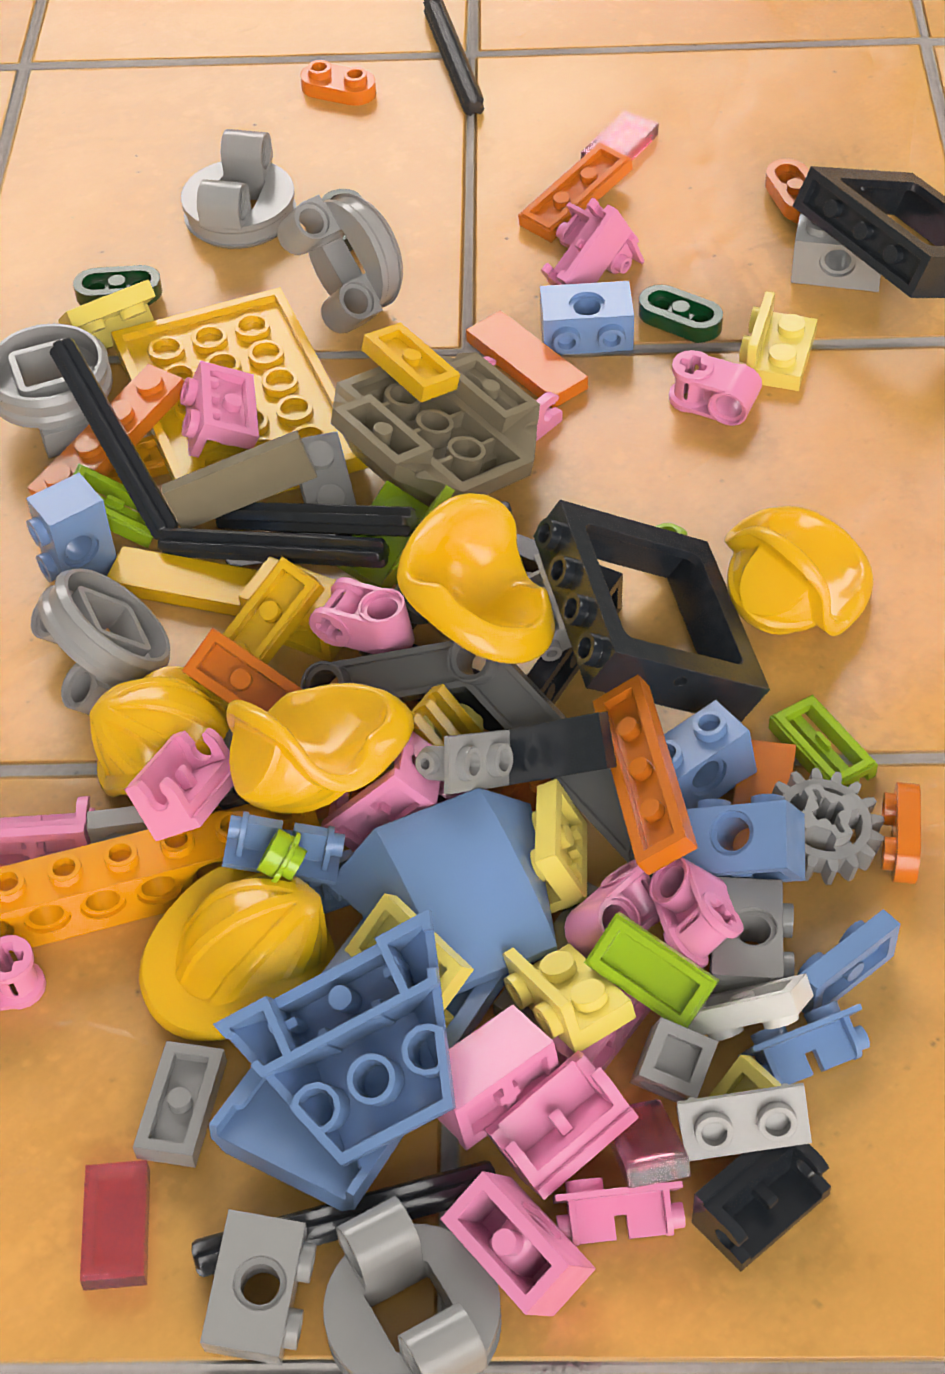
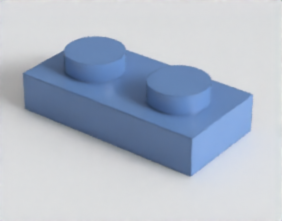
[798,909,900,1014]

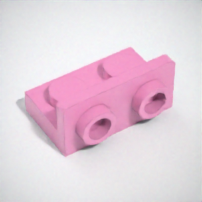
[180,361,259,458]

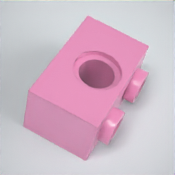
[440,1171,596,1316]

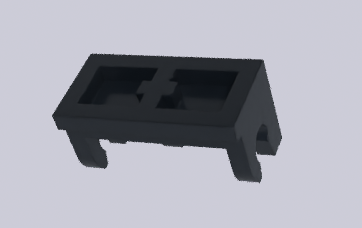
[692,1144,831,1272]

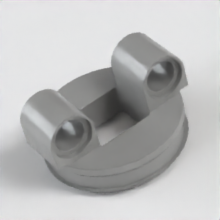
[181,129,296,249]
[277,193,403,334]
[0,323,113,458]
[31,568,170,715]
[323,1196,502,1374]

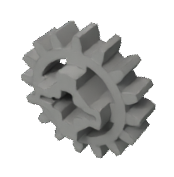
[772,768,884,885]

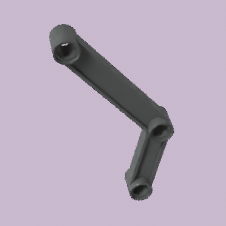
[300,641,653,878]

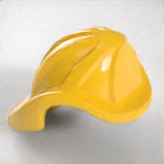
[397,493,555,664]
[724,506,873,636]
[89,666,230,810]
[226,683,415,814]
[139,866,335,1041]

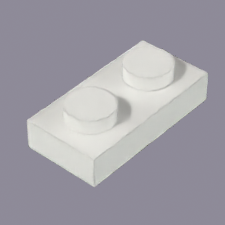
[688,973,814,1041]

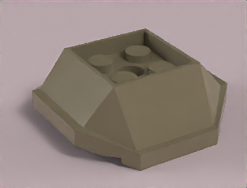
[330,352,540,507]

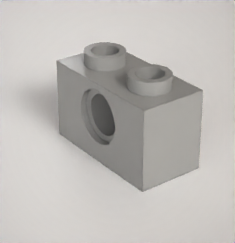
[791,214,881,292]
[709,877,795,994]
[200,1209,317,1366]

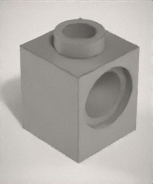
[630,1017,719,1103]

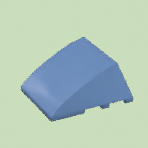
[326,788,557,995]
[213,909,456,1166]

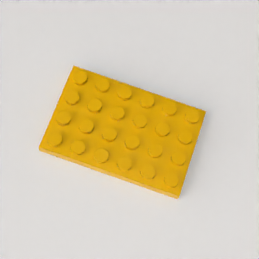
[111,287,369,495]

